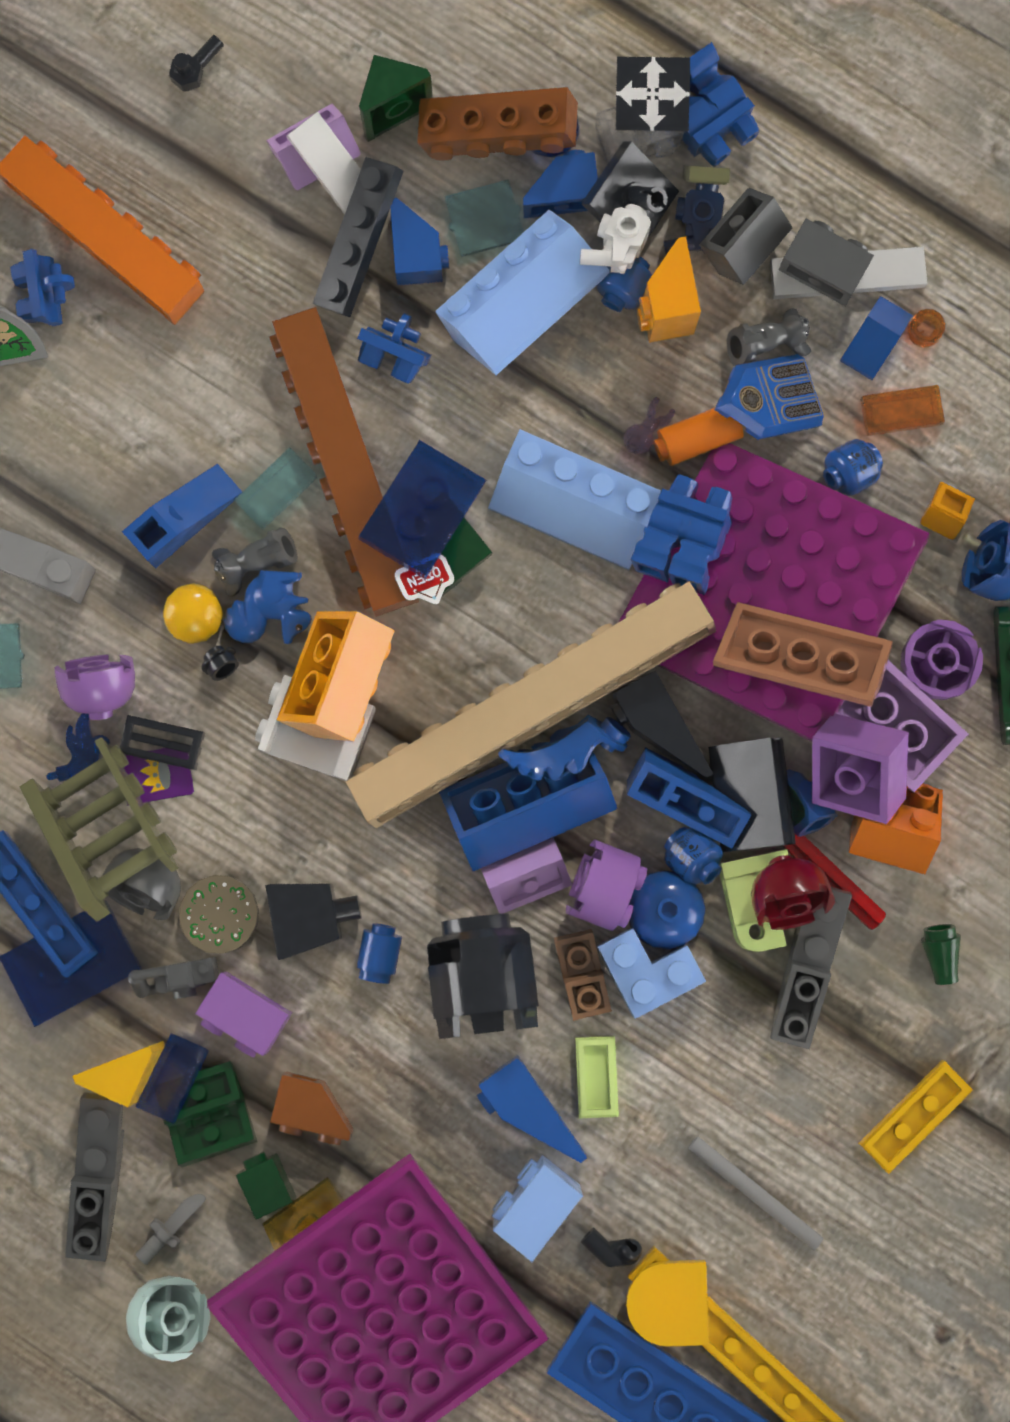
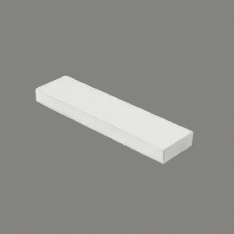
[770,247,928,299]

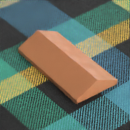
[713,602,893,707]

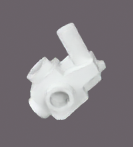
[580,204,651,274]

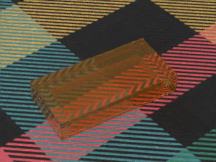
[860,385,945,436]

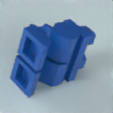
[676,42,760,167]
[630,474,733,595]

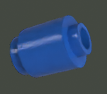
[357,923,402,984]

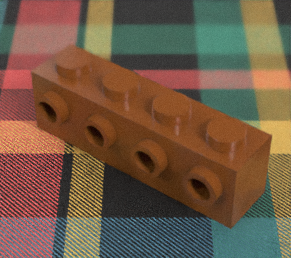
[418,87,578,161]

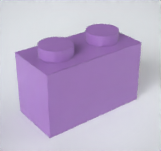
[195,971,292,1058]

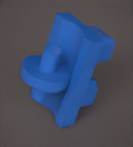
[10,249,75,327]
[357,313,432,383]

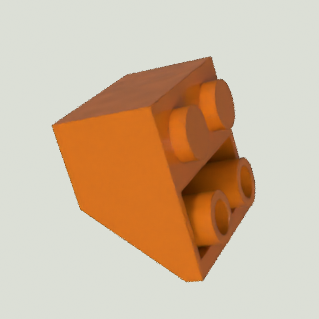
[848,783,943,875]

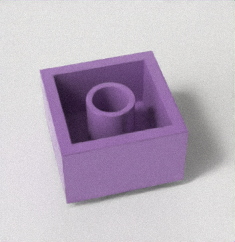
[812,714,908,824]

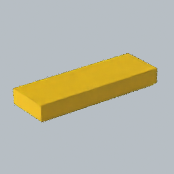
[858,1060,973,1174]

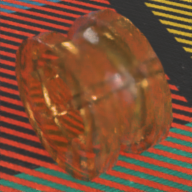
[907,309,946,348]

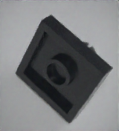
[581,141,679,241]

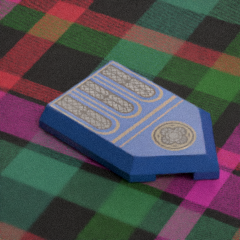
[714,354,824,440]

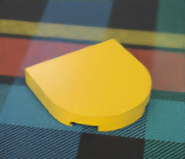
[626,1260,709,1346]

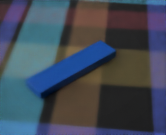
[0,830,98,977]

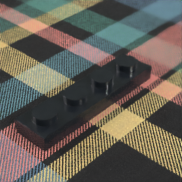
[312,157,404,318]

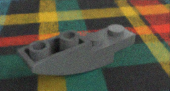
[770,887,852,1049]
[65,1092,124,1262]

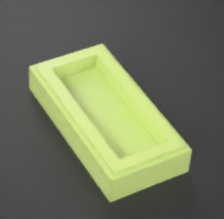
[575,1036,619,1118]

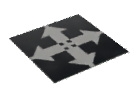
[616,57,690,131]

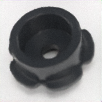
[201,645,239,681]

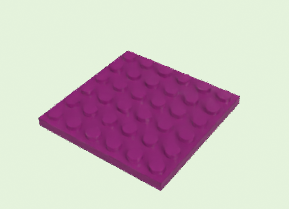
[618,443,929,742]
[207,1153,549,1422]

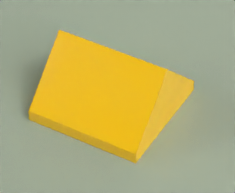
[72,1041,166,1107]

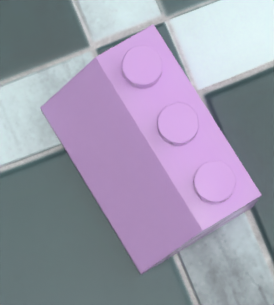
[837,660,968,792]

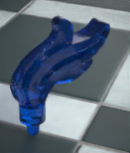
[46,713,110,782]

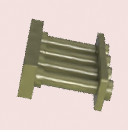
[19,737,179,922]

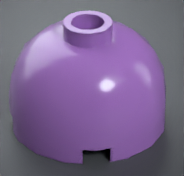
[900,620,983,700]
[54,655,135,720]

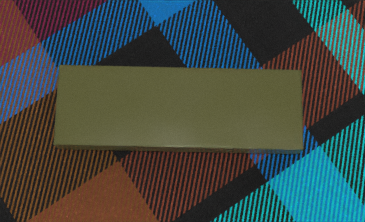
[682,165,730,185]

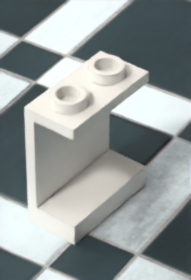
[255,675,376,781]

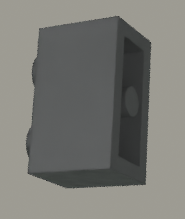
[699,187,793,285]
[778,218,874,307]

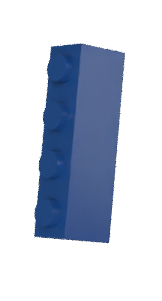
[439,751,618,872]

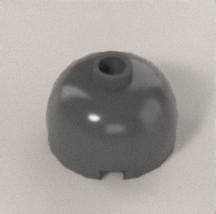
[102,848,181,920]

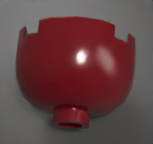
[751,855,835,930]

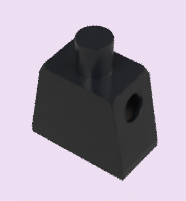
[265,884,362,960]

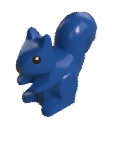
[224,570,312,644]

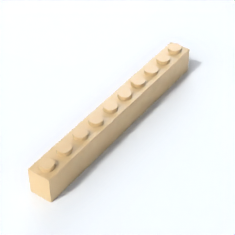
[346,581,716,828]

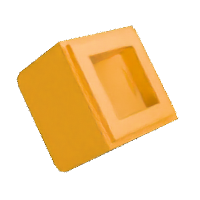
[920,482,975,540]

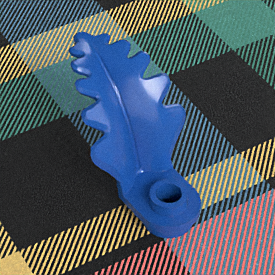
[498,714,631,781]

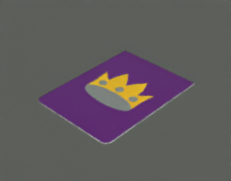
[124,748,194,806]

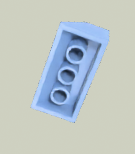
[435,210,610,375]
[488,429,661,570]

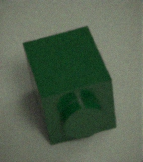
[235,1151,297,1220]

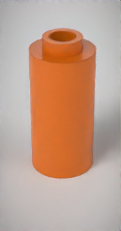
[653,408,744,466]

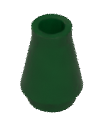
[921,924,961,985]

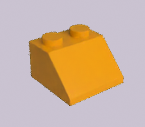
[637,237,701,343]

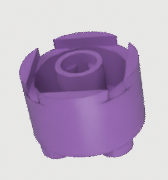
[566,840,647,931]

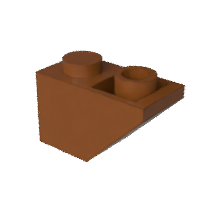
[270,1071,354,1145]

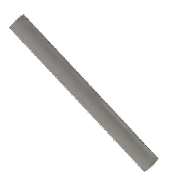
[688,1136,823,1250]

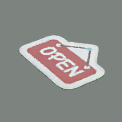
[395,554,454,604]

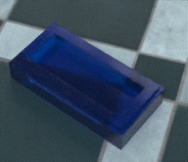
[135,1033,209,1124]

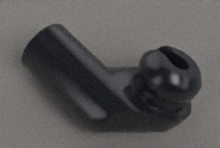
[581,1227,642,1267]

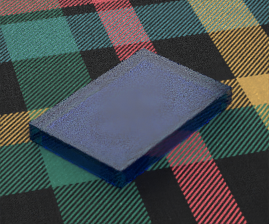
[358,440,487,580]
[0,900,143,1027]

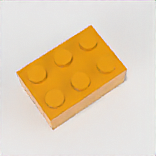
[277,611,395,742]

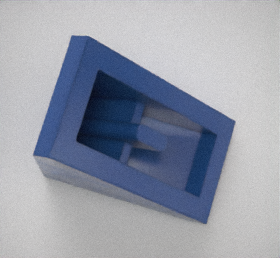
[840,296,913,380]

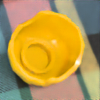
[163,583,223,644]

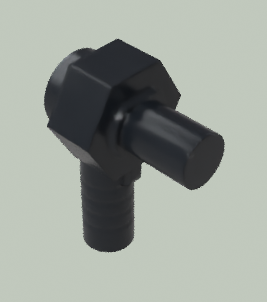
[169,35,224,92]

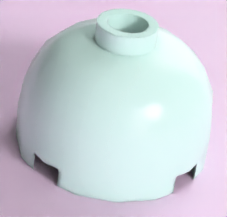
[126,1276,211,1362]

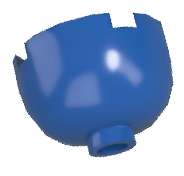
[962,520,1010,601]
[629,870,706,949]

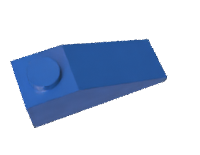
[627,747,751,848]
[477,1055,587,1163]

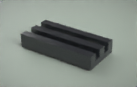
[120,715,205,771]

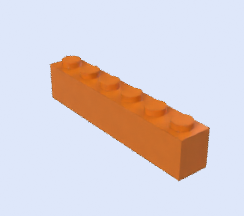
[0,135,205,325]

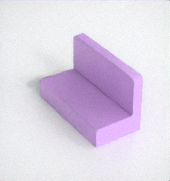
[266,104,360,190]
[481,837,572,914]

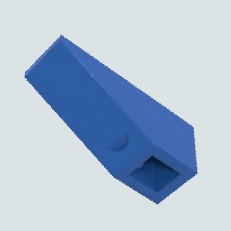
[122,464,243,569]

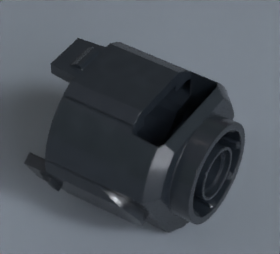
[427,914,539,1039]

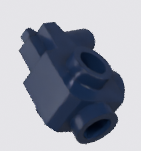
[663,183,725,255]

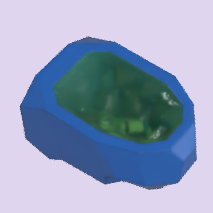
[787,769,838,837]

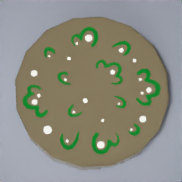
[179,875,259,954]

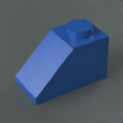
[523,150,598,219]
[390,198,449,285]

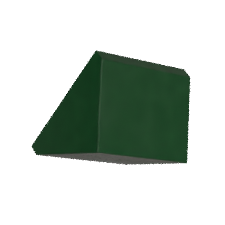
[359,55,433,142]

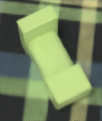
[719,849,788,952]

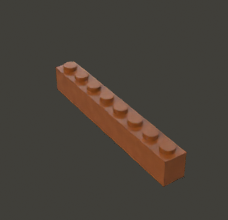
[269,307,419,617]

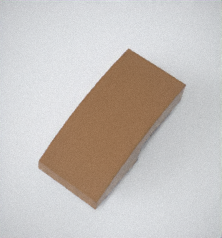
[554,929,612,1021]

